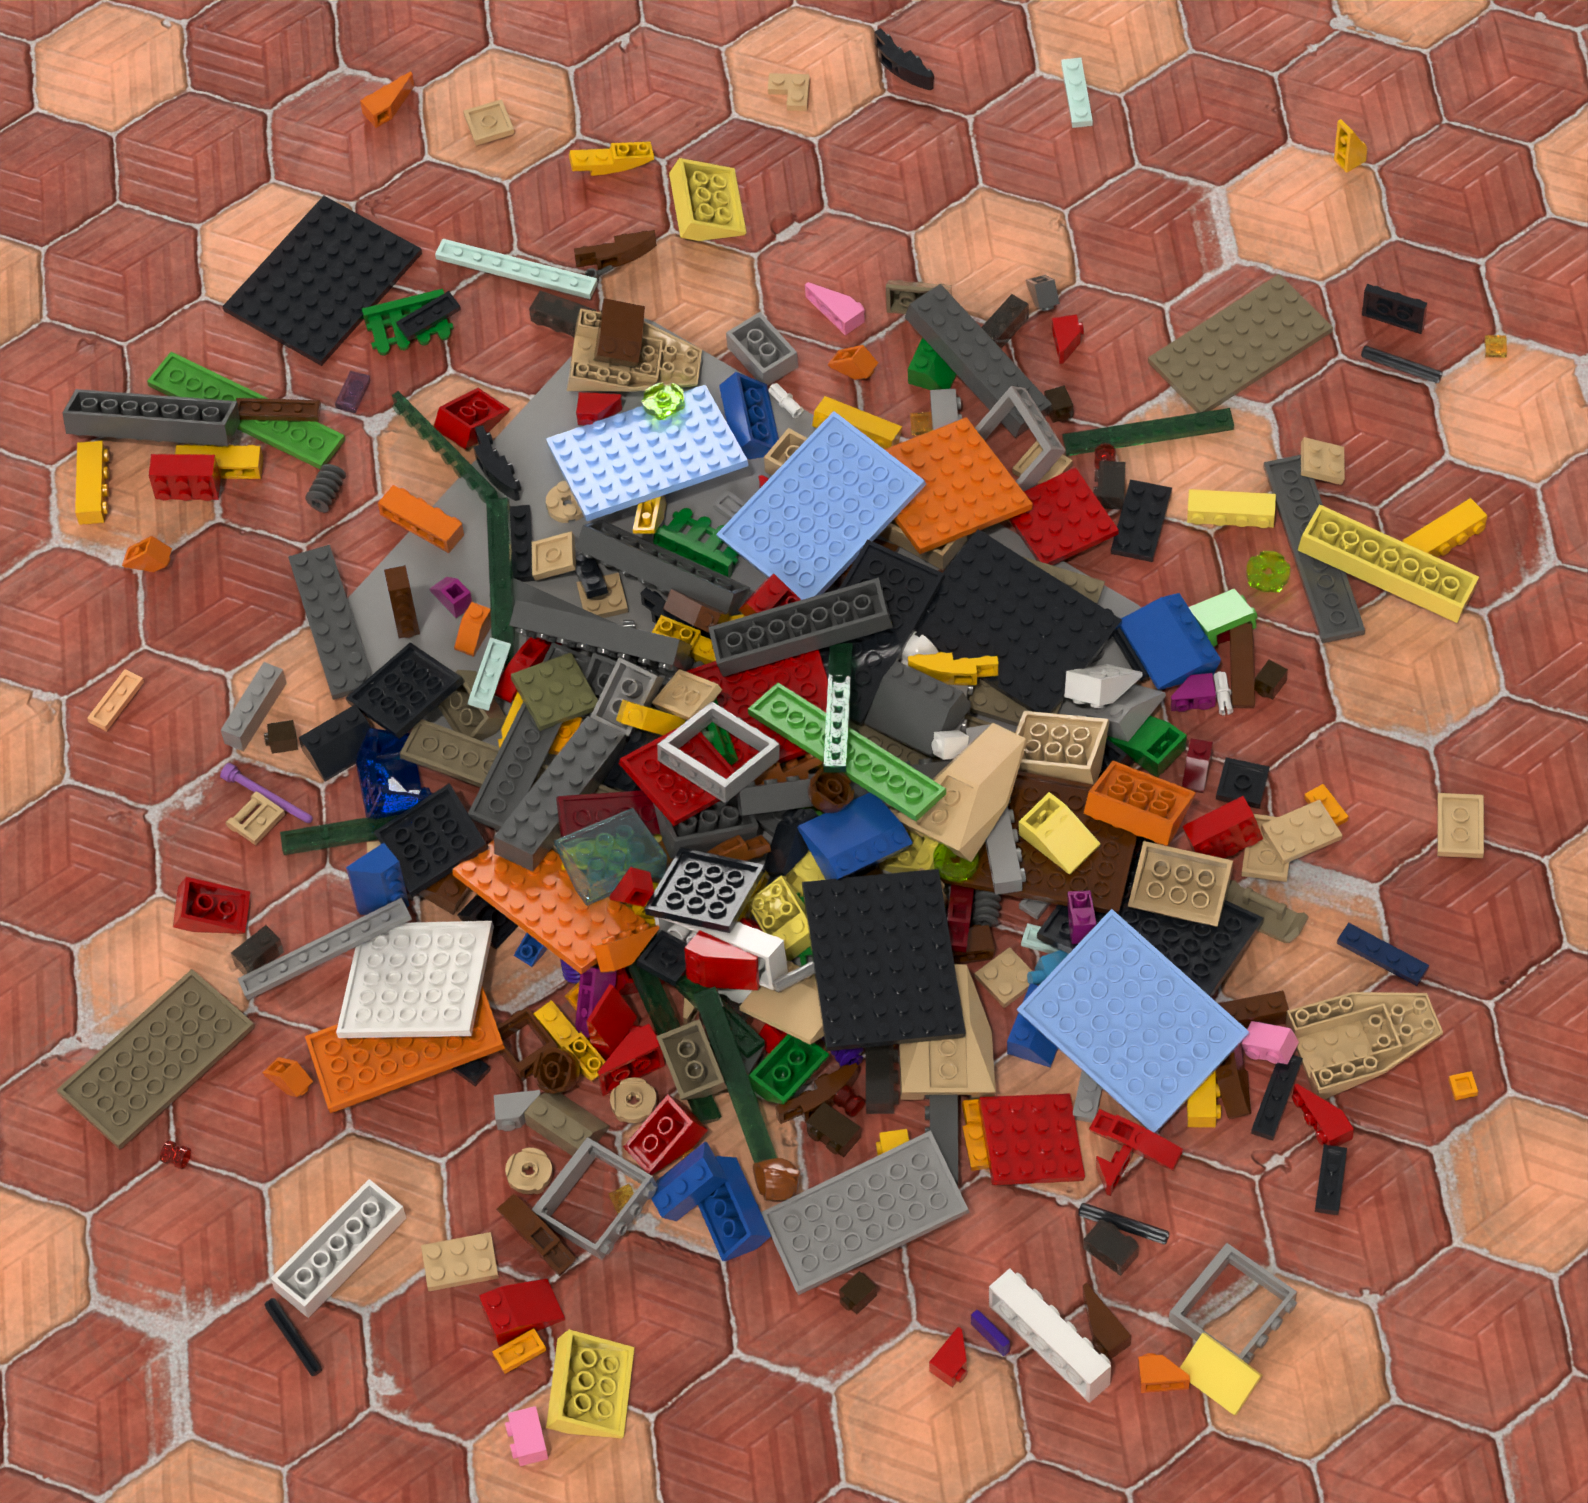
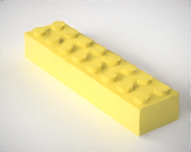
[1298,504,1479,623]

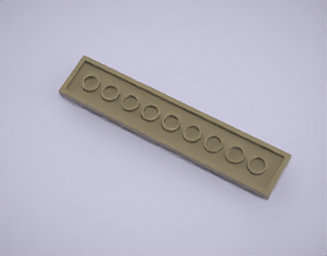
[400,719,620,794]

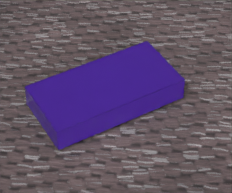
[971,1310,1010,1357]

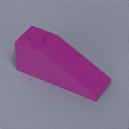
[575,966,617,1037]

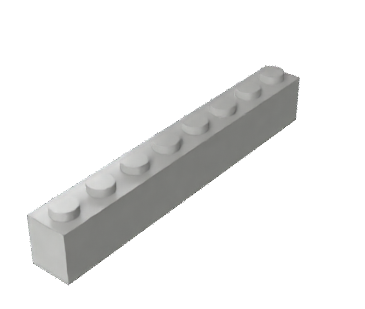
[965,724,1026,895]

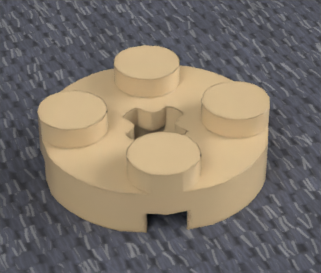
[546,481,584,523]
[610,1077,657,1123]
[505,1148,553,1194]

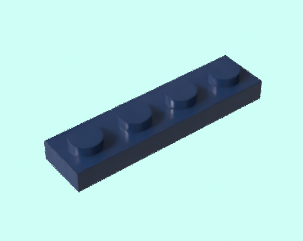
[1337,923,1429,986]

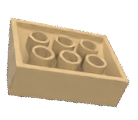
[1015,711,1109,785]
[1128,841,1234,927]
[740,960,824,1044]

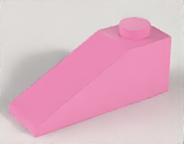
[805,282,865,335]

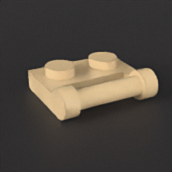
[225,791,285,846]

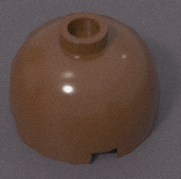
[808,767,854,813]
[533,1047,580,1094]

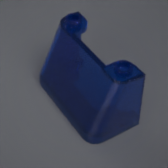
[356,728,433,819]

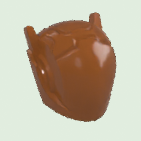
[753,1158,800,1201]

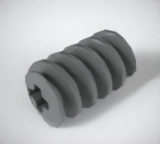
[305,464,346,513]
[970,889,1001,927]

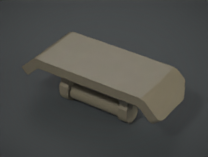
[1225,880,1309,943]

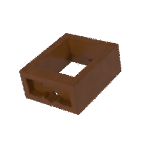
[496,1007,558,1081]

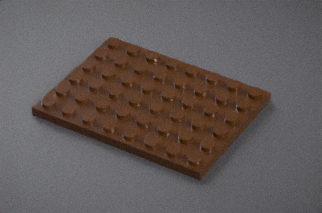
[940,771,1138,915]

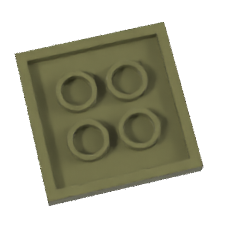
[511,652,598,731]

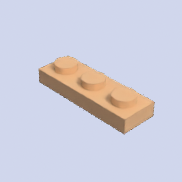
[87,669,144,732]

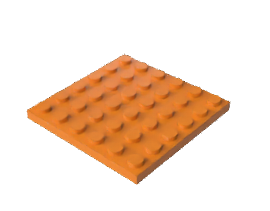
[884,417,1033,554]

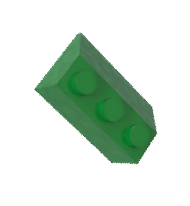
[908,337,957,390]
[749,1034,829,1104]

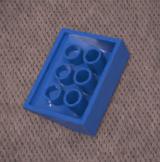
[1120,593,1221,690]
[797,792,913,880]

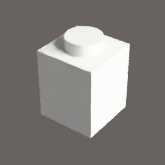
[932,730,969,760]

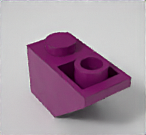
[429,577,472,618]
[1170,673,1216,712]
[1067,890,1096,944]

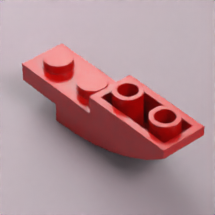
[494,637,562,703]
[1089,1109,1184,1171]

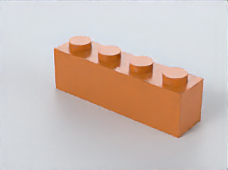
[378,485,464,553]

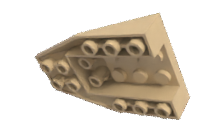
[567,308,702,391]
[896,723,1028,862]
[899,964,996,1100]
[1286,992,1443,1100]

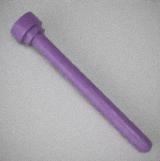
[220,763,313,823]

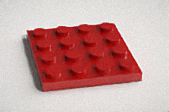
[1009,467,1119,566]
[619,727,736,826]
[978,1093,1085,1185]

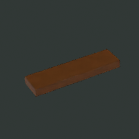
[236,398,321,422]
[1229,623,1255,708]

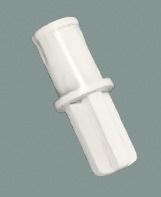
[768,383,804,419]
[1213,671,1233,715]

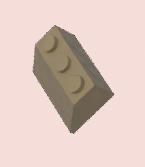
[886,280,952,314]
[438,669,506,741]
[656,1019,727,1100]
[524,1093,610,1156]

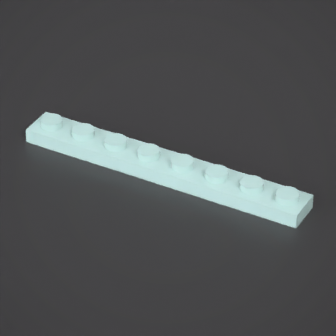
[435,239,598,299]

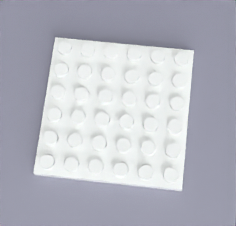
[336,921,494,1038]

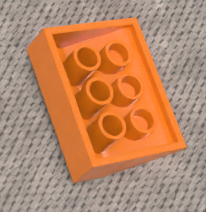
[1083,761,1196,846]

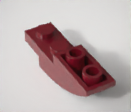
[947,884,974,952]

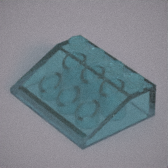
[554,808,667,906]

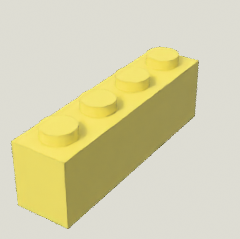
[1187,489,1276,528]

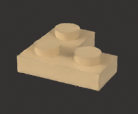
[768,73,810,111]

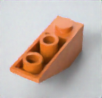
[360,71,414,128]
[593,923,659,972]

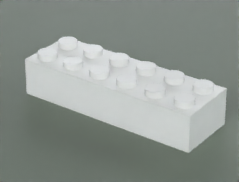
[654,917,788,990]
[270,1179,406,1318]
[989,1269,1111,1403]

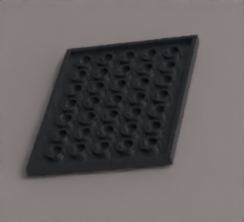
[222,195,422,366]
[914,529,1122,713]
[1037,858,1264,997]
[802,869,966,1051]

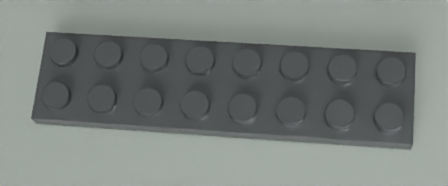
[288,545,374,700]

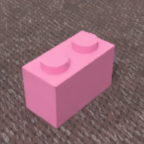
[1242,1021,1299,1064]
[505,1406,548,1466]

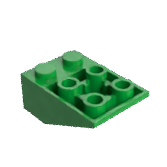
[1107,716,1187,778]

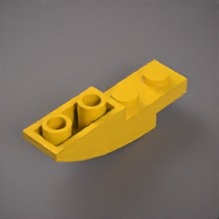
[569,142,654,176]
[652,615,716,665]
[908,652,998,685]
[533,1000,606,1082]

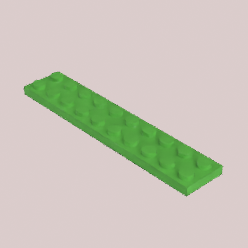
[147,352,345,469]
[748,683,946,821]

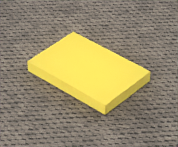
[1180,1333,1263,1415]

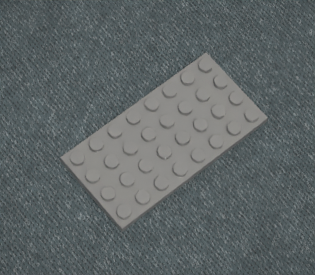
[761,1130,970,1295]

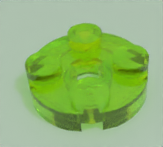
[642,383,685,420]
[1246,551,1290,593]
[933,843,979,883]

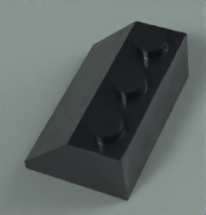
[299,705,381,782]
[457,894,518,949]

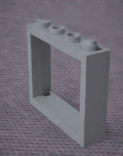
[975,386,1066,491]
[657,702,779,803]
[532,1137,658,1260]
[1169,1243,1297,1365]

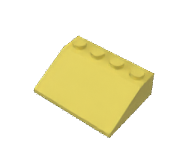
[669,158,746,241]
[546,1329,634,1438]

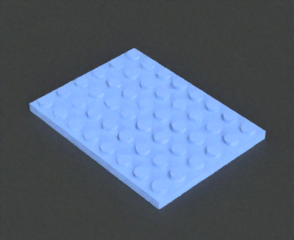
[546,385,749,521]
[716,411,926,600]
[1017,909,1250,1133]

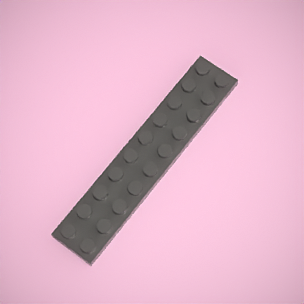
[1263,455,1365,643]
[468,642,591,830]

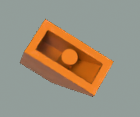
[828,345,879,380]
[122,536,172,572]
[454,602,494,657]
[262,1057,313,1097]
[1138,1353,1190,1393]

